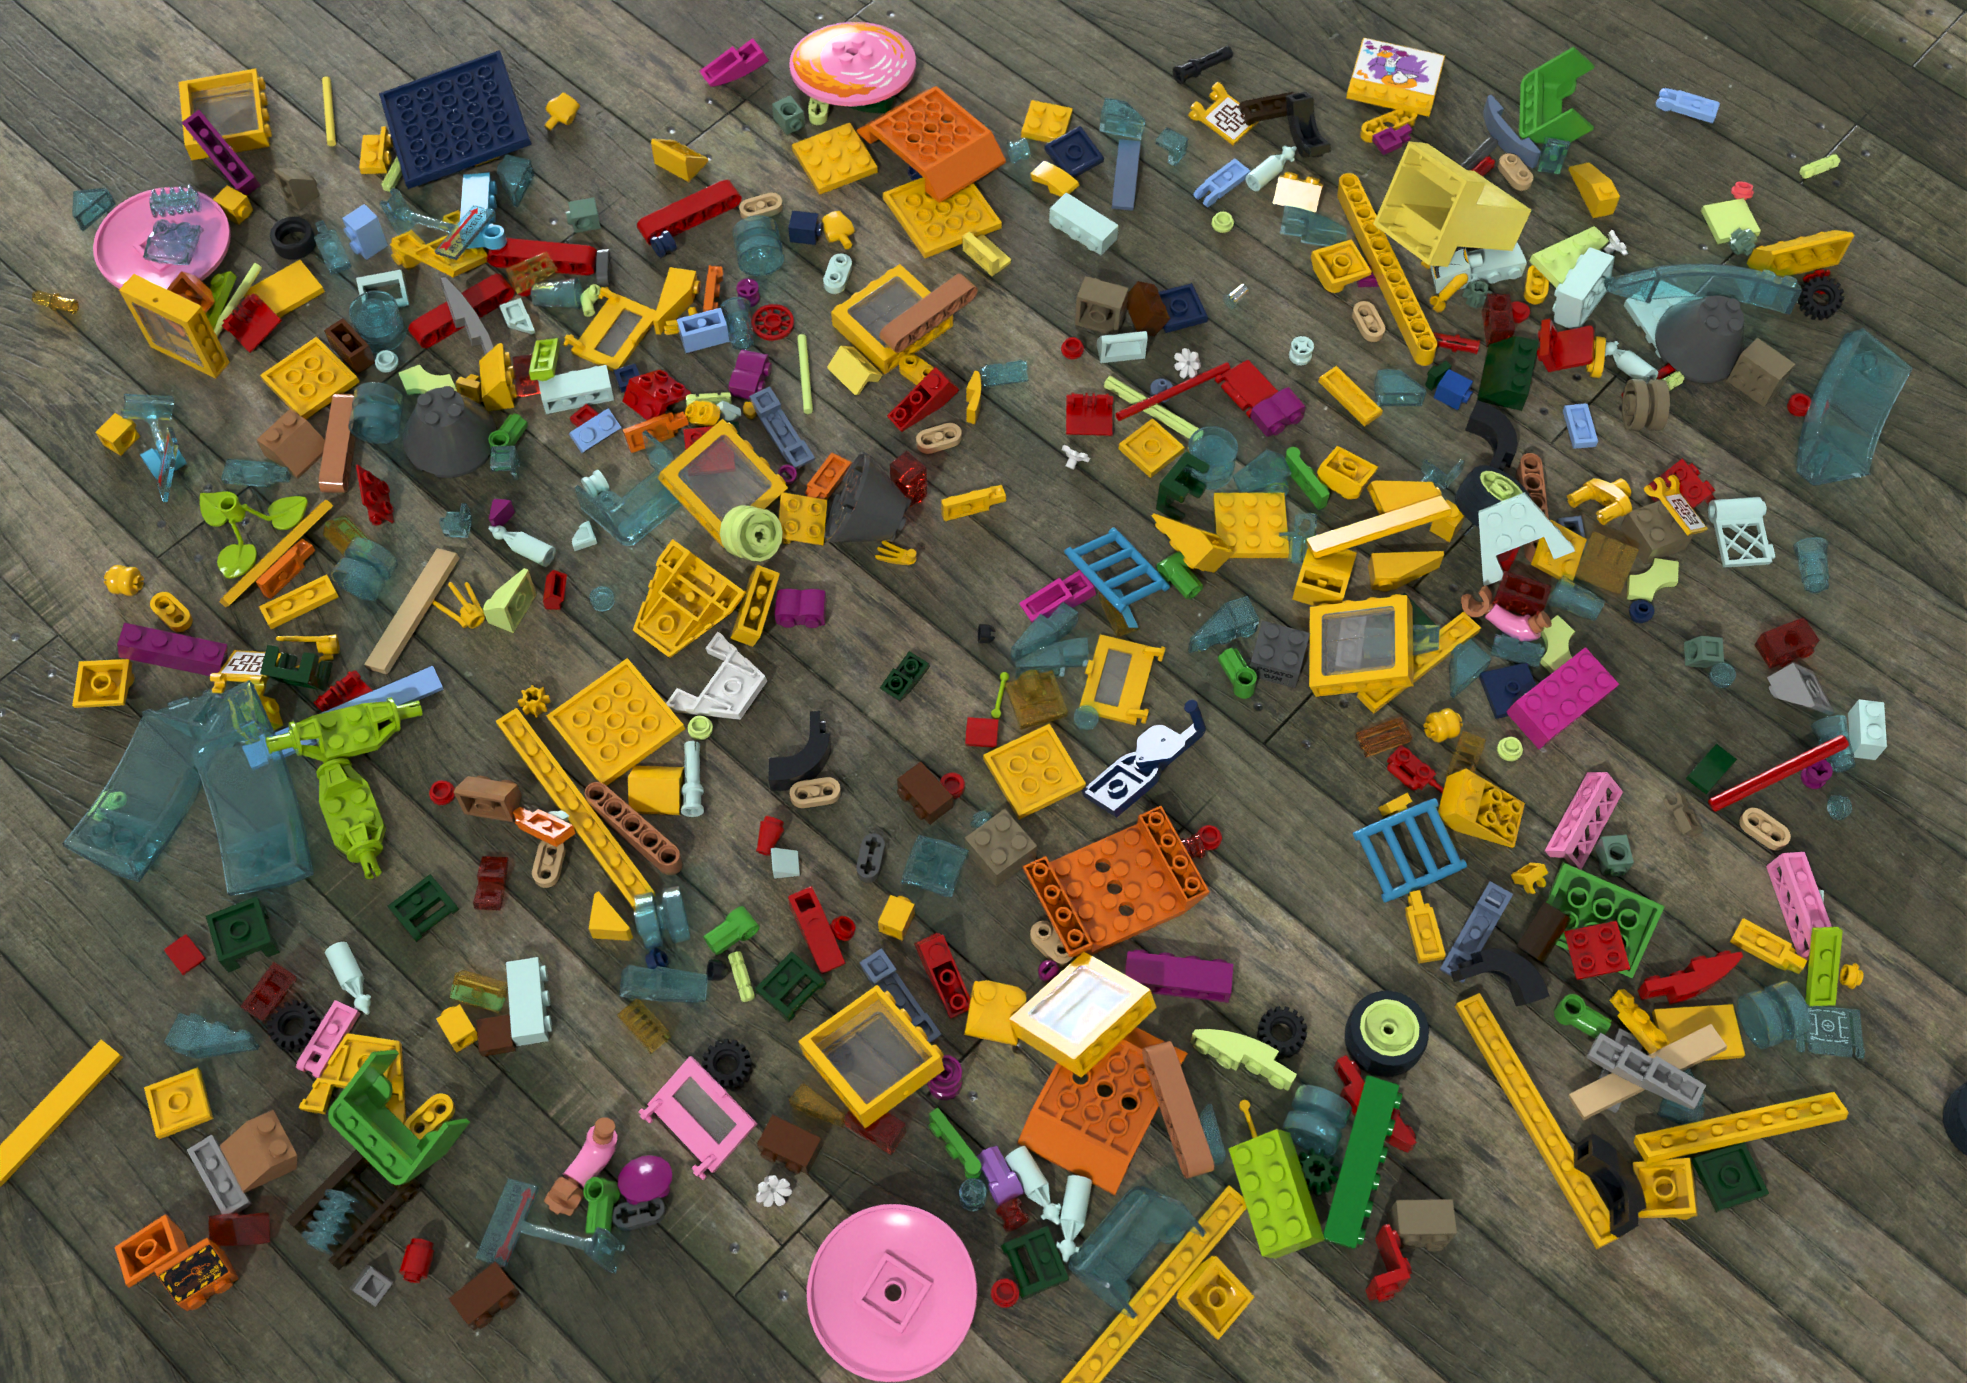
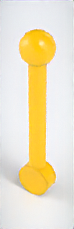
[1239,1100,1258,1138]

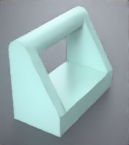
[356,269,410,314]
[1097,331,1147,363]

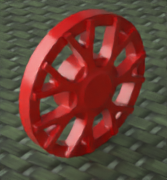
[751,304,794,341]

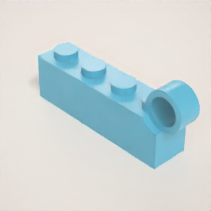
[460,172,507,250]

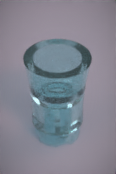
[531,277,582,309]
[719,297,754,350]
[1793,537,1830,593]
[1547,575,1605,621]
[1811,715,1856,773]

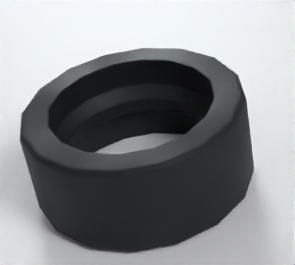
[270,217,316,260]

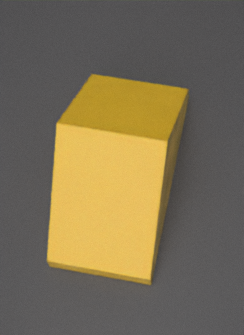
[589,891,634,941]

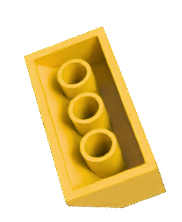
[1747,230,1854,283]

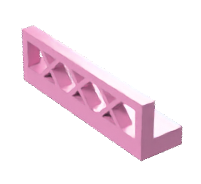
[1545,772,1623,870]
[1766,852,1832,960]

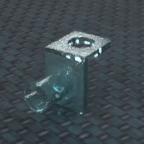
[1419,459,1465,489]
[1279,513,1317,563]

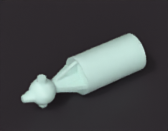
[1245,145,1297,191]
[1605,341,1658,384]
[489,525,556,567]
[325,942,371,1015]
[1005,1146,1062,1225]
[1056,1175,1092,1262]

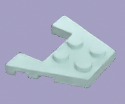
[1623,277,1702,358]
[1478,492,1575,586]

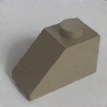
[273,168,320,210]

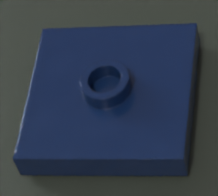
[1044,126,1104,178]
[1158,283,1208,333]
[1479,663,1536,719]

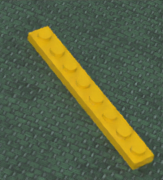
[1633,1092,1849,1164]

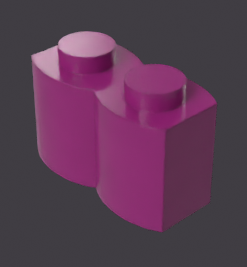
[728,349,772,400]
[1250,387,1306,437]
[775,589,827,628]

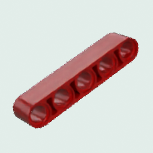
[637,180,742,245]
[487,238,597,276]
[408,273,515,348]

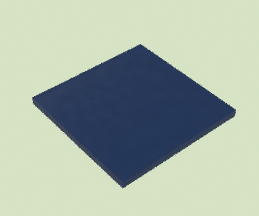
[379,50,532,189]

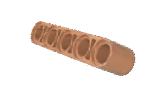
[879,274,978,353]
[319,394,361,493]
[1516,453,1549,563]
[585,782,683,876]
[1142,1041,1214,1179]

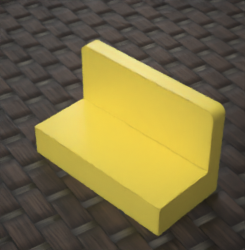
[963,232,1011,276]
[827,346,883,395]

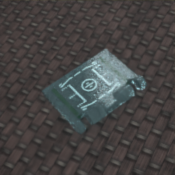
[1794,1003,1865,1059]

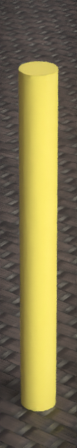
[322,77,336,146]

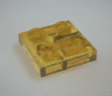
[1575,532,1639,594]
[1005,669,1068,730]

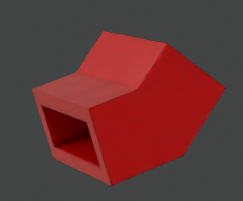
[543,570,567,610]
[965,717,999,748]

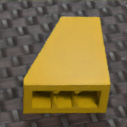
[1367,480,1443,515]

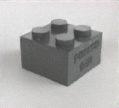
[1249,621,1310,688]

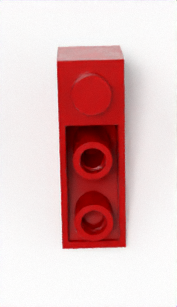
[887,367,959,432]
[788,886,845,975]
[914,933,970,1019]

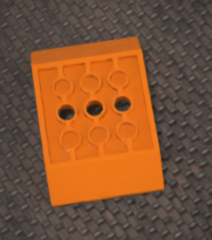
[857,86,1006,203]
[1023,806,1210,957]
[1017,1005,1188,1196]

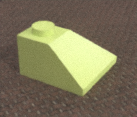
[483,568,537,633]

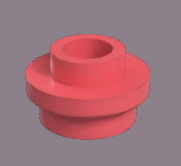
[1731,182,1754,200]

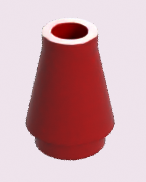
[756,816,785,856]

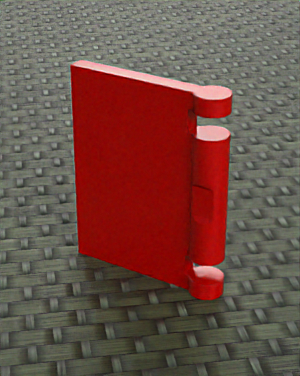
[1214,360,1279,418]

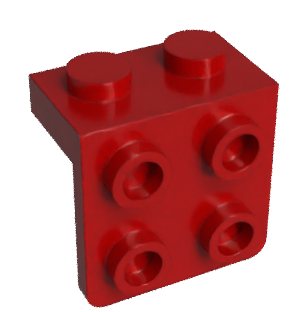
[1537,318,1595,372]
[622,370,691,420]
[1648,458,1716,509]
[1365,1224,1412,1302]

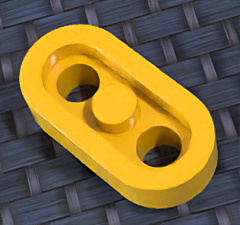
[1524,265,1549,304]
[1586,336,1606,378]
[899,354,934,385]
[685,401,720,427]
[150,592,193,632]
[405,1093,455,1141]

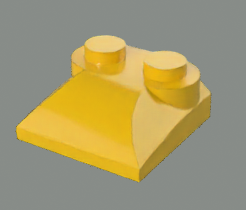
[1311,239,1372,293]
[1317,446,1378,499]
[72,659,135,708]
[964,980,1026,1046]
[1633,1158,1698,1220]
[1176,1256,1254,1340]

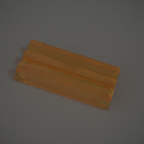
[1355,717,1412,757]

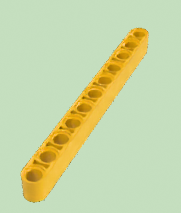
[1337,173,1437,366]

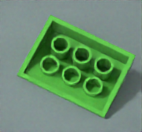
[1546,862,1665,979]

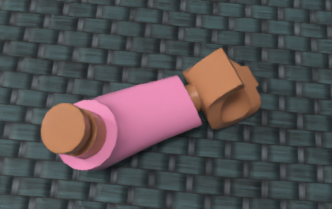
[1461,585,1552,642]
[544,1117,617,1216]

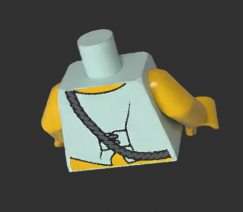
[1421,246,1483,312]

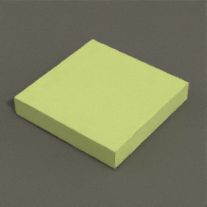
[1701,198,1761,244]

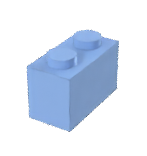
[342,204,388,260]
[677,308,730,353]

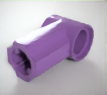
[976,1146,1024,1206]

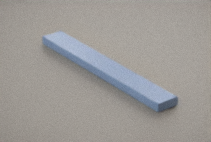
[242,666,444,771]

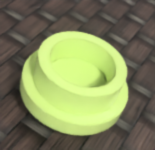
[1212,212,1234,233]
[688,716,713,740]
[1497,737,1523,761]

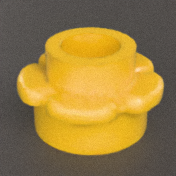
[1839,963,1863,989]

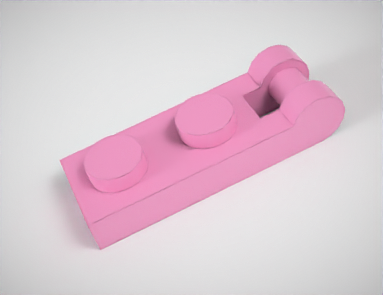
[296,1000,360,1078]

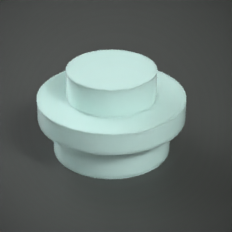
[375,350,399,372]

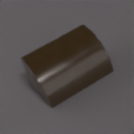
[1516,901,1572,964]

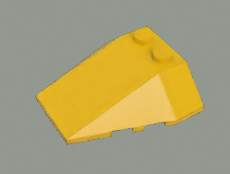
[633,539,746,658]

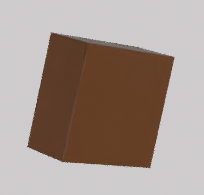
[476,1014,516,1057]

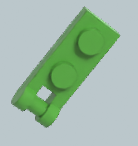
[1283,447,1330,510]
[928,1107,981,1181]

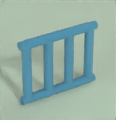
[1064,527,1170,613]
[1353,798,1467,903]

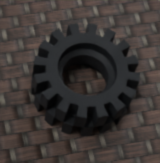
[1798,276,1844,321]
[267,1000,321,1053]
[1257,1006,1307,1059]
[702,1039,753,1092]

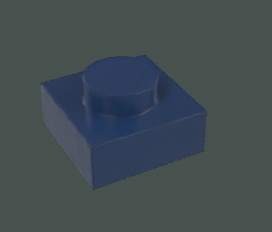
[614,364,640,393]

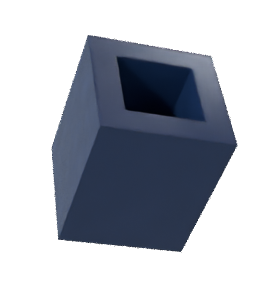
[788,211,823,245]

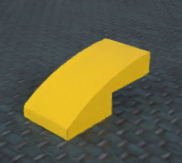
[1030,161,1079,197]
[966,371,981,424]

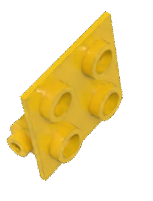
[779,492,827,546]

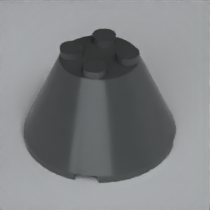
[1655,295,1744,383]
[403,386,497,478]
[824,452,911,543]

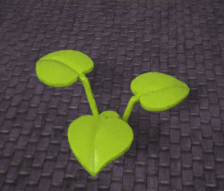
[200,491,308,579]

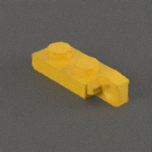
[941,485,1006,521]
[1405,890,1446,963]
[1730,918,1808,974]
[1609,989,1670,1054]

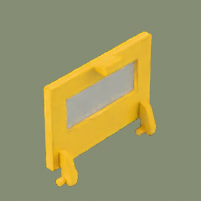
[563,287,656,372]
[1078,634,1166,726]

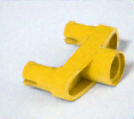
[1567,478,1632,525]

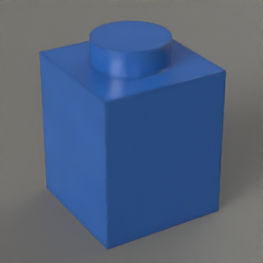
[1434,369,1473,410]

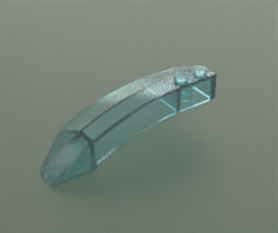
[1604,264,1802,315]
[1796,328,1913,486]
[189,680,314,896]
[62,688,236,882]

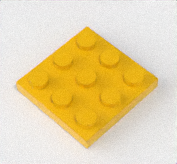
[792,122,878,195]
[260,337,359,419]
[1213,493,1289,558]
[983,723,1086,820]

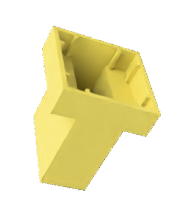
[1373,141,1531,267]

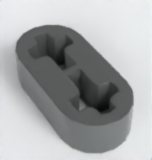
[596,249,611,287]
[856,834,885,883]
[612,1197,666,1231]

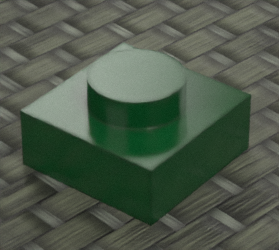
[1425,360,1452,391]

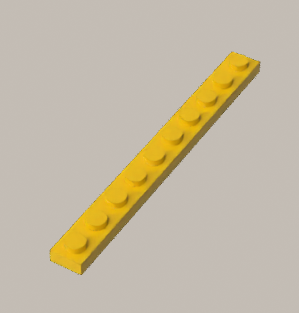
[496,708,656,910]
[1455,993,1622,1250]
[1061,1185,1247,1383]

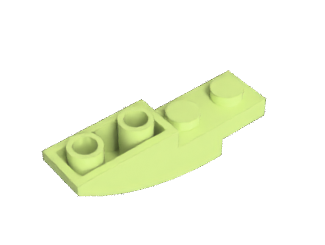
[1190,1029,1297,1091]

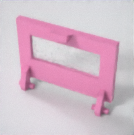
[639,1056,757,1180]

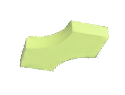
[398,365,457,395]
[1627,558,1679,603]
[1539,615,1575,674]

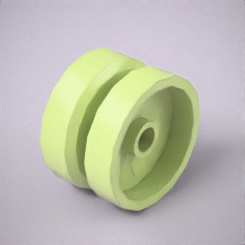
[720,505,783,562]

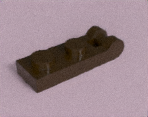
[1238,92,1294,126]

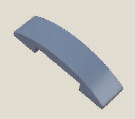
[1483,95,1541,168]
[1112,139,1141,210]
[749,386,815,469]
[1440,881,1513,983]
[860,948,942,1043]

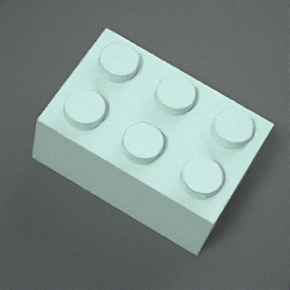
[1552,247,1615,329]

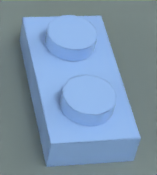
[1563,404,1598,449]
[569,408,622,453]

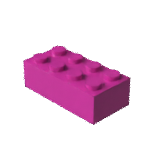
[1506,647,1619,750]

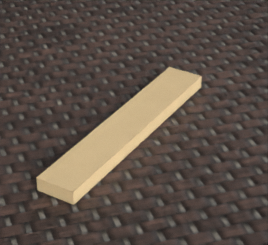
[364,548,460,675]
[1568,1024,1727,1121]

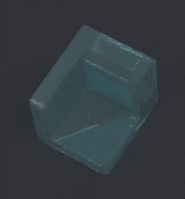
[1155,127,1188,166]
[490,446,520,480]
[439,503,472,538]

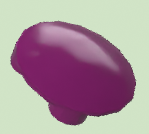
[618,1155,672,1205]

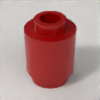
[399,1238,435,1283]

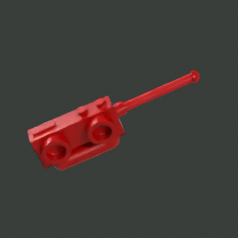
[1387,745,1444,794]

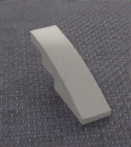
[441,277,494,355]
[1586,1033,1706,1109]

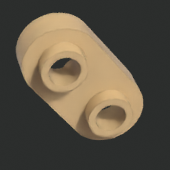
[1498,153,1533,191]
[739,193,783,222]
[1352,301,1385,342]
[916,423,961,454]
[790,777,841,808]
[1739,808,1791,850]
[532,840,566,888]
[1030,921,1074,967]

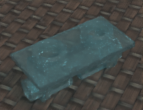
[980,359,1029,388]
[1490,633,1545,668]

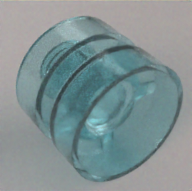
[732,215,784,276]
[349,290,406,353]
[348,383,404,444]
[1187,426,1238,490]
[331,537,398,601]
[634,886,691,950]
[1737,981,1811,1049]
[1281,1085,1352,1155]

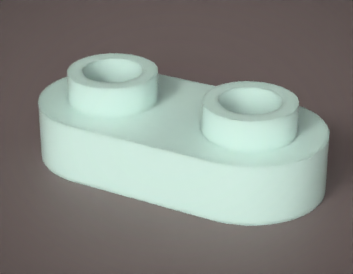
[823,254,852,294]

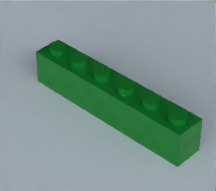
[1323,1075,1403,1250]

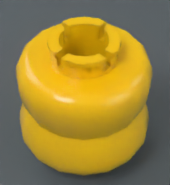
[104,565,144,596]
[1423,708,1463,743]

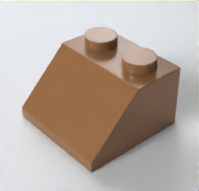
[257,409,325,479]
[454,776,522,822]
[220,1110,297,1193]

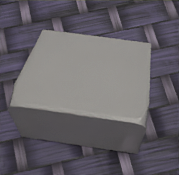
[350,1265,393,1307]

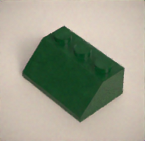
[1477,336,1539,411]

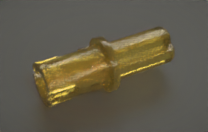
[32,290,79,314]

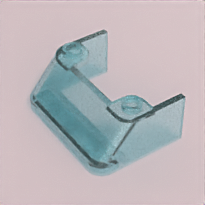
[575,430,693,546]
[1068,1186,1206,1319]

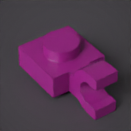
[1372,124,1412,155]

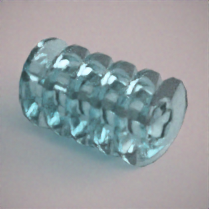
[150,184,202,218]
[301,1189,360,1255]

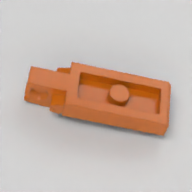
[703,265,723,312]
[623,412,689,453]
[805,453,852,500]
[255,539,315,599]
[512,807,575,847]

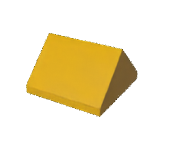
[651,139,709,182]
[628,766,684,815]

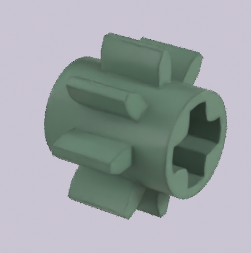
[1728,228,1758,256]
[1462,280,1492,309]

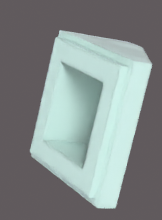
[771,848,800,878]

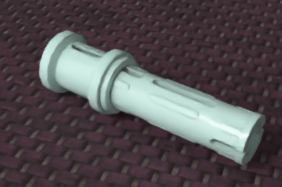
[681,741,704,817]

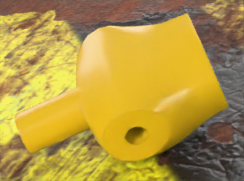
[544,92,580,131]
[821,211,855,249]

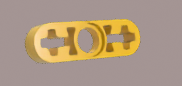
[1360,109,1417,143]

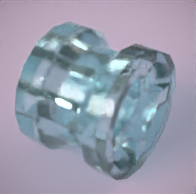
[1006,137,1030,163]
[959,1178,987,1211]

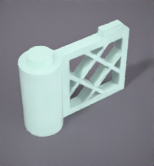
[1708,497,1775,568]

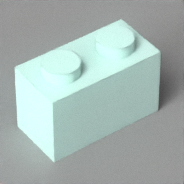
[1848,699,1887,760]

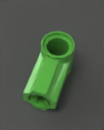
[488,413,528,461]
[1157,552,1203,599]
[1218,648,1257,699]
[703,906,760,956]
[1554,994,1612,1039]
[583,1177,621,1236]

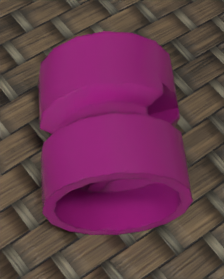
[927,1055,962,1101]

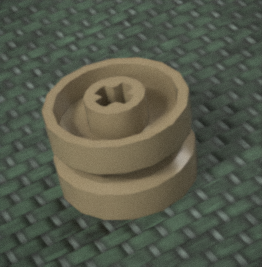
[1622,379,1670,431]

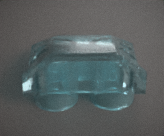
[143,219,204,265]
[900,835,969,898]

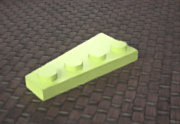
[1529,226,1609,288]

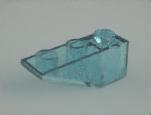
[1188,596,1259,653]
[164,1013,260,1059]

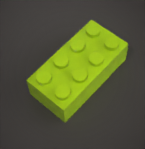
[1228,1129,1325,1259]

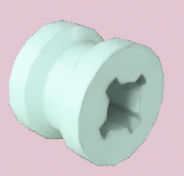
[1289,336,1314,365]
[581,470,610,499]

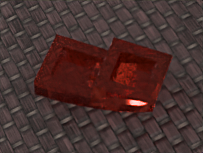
[512,354,541,397]
[473,856,508,911]
[208,1212,270,1246]

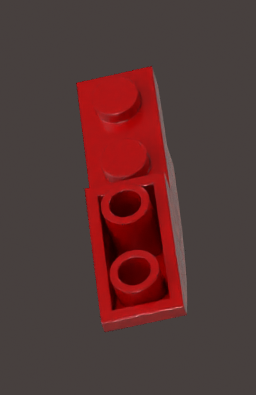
[1637,950,1743,1005]
[1333,1055,1417,1153]

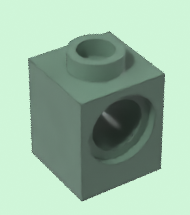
[772,95,805,135]
[566,198,601,233]
[1684,636,1724,668]
[1595,835,1634,877]

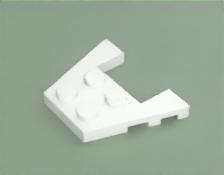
[666,632,767,720]

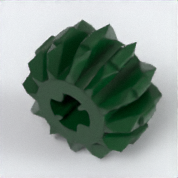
[1298,1148,1339,1197]

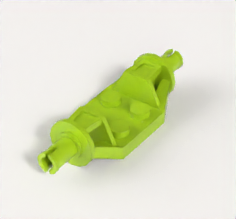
[265,697,423,762]
[316,758,386,879]

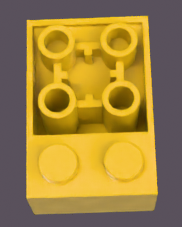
[1151,513,1234,573]
[1292,548,1357,606]
[1438,769,1525,848]

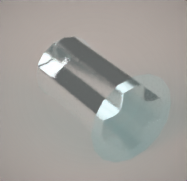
[1223,284,1249,309]

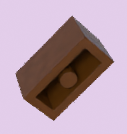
[1127,281,1170,336]
[324,318,375,374]
[897,761,953,825]
[757,1115,823,1175]
[448,1261,520,1331]

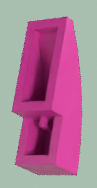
[699,38,769,87]
[1019,570,1096,623]

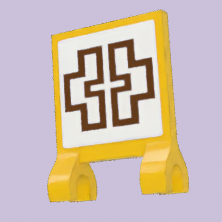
[1188,82,1259,146]
[1644,475,1708,536]
[210,650,281,696]

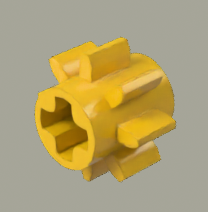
[518,685,551,717]

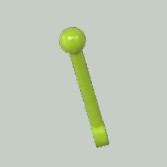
[991,672,1009,719]

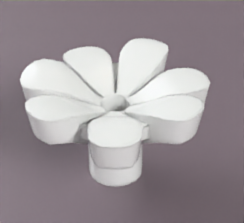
[1603,230,1628,256]
[1174,348,1201,378]
[1062,445,1091,469]
[756,1175,792,1207]

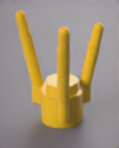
[432,582,485,629]
[276,634,340,668]

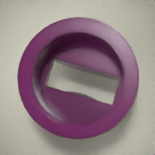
[778,465,797,485]
[1038,960,1059,983]

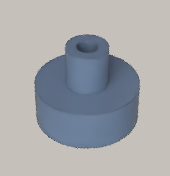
[1150,379,1173,403]

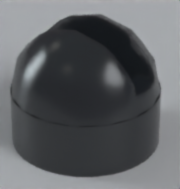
[978,624,996,644]
[706,959,728,981]

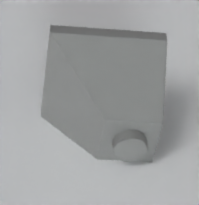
[1767,663,1835,715]

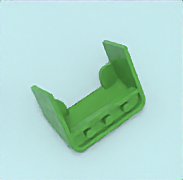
[1519,47,1594,146]
[328,1050,470,1185]

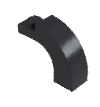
[1286,92,1331,158]
[1465,400,1517,471]
[768,711,831,791]
[1450,949,1550,1007]
[1574,1133,1646,1238]

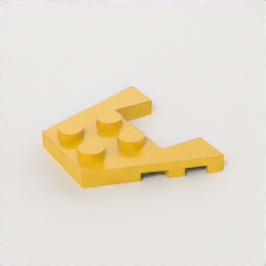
[391,210,487,278]
[299,1033,406,1125]

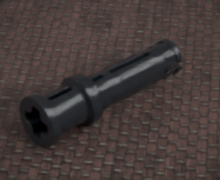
[1173,45,1233,84]

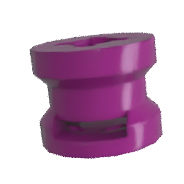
[736,279,760,307]
[1801,759,1833,789]

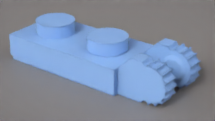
[1656,88,1720,123]
[1193,159,1251,207]

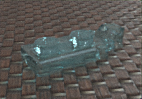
[314,220,352,275]
[221,459,291,487]

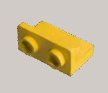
[359,126,393,174]

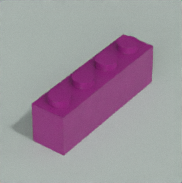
[181,110,261,196]
[117,623,228,676]
[1125,949,1233,1003]

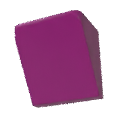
[489,499,515,526]

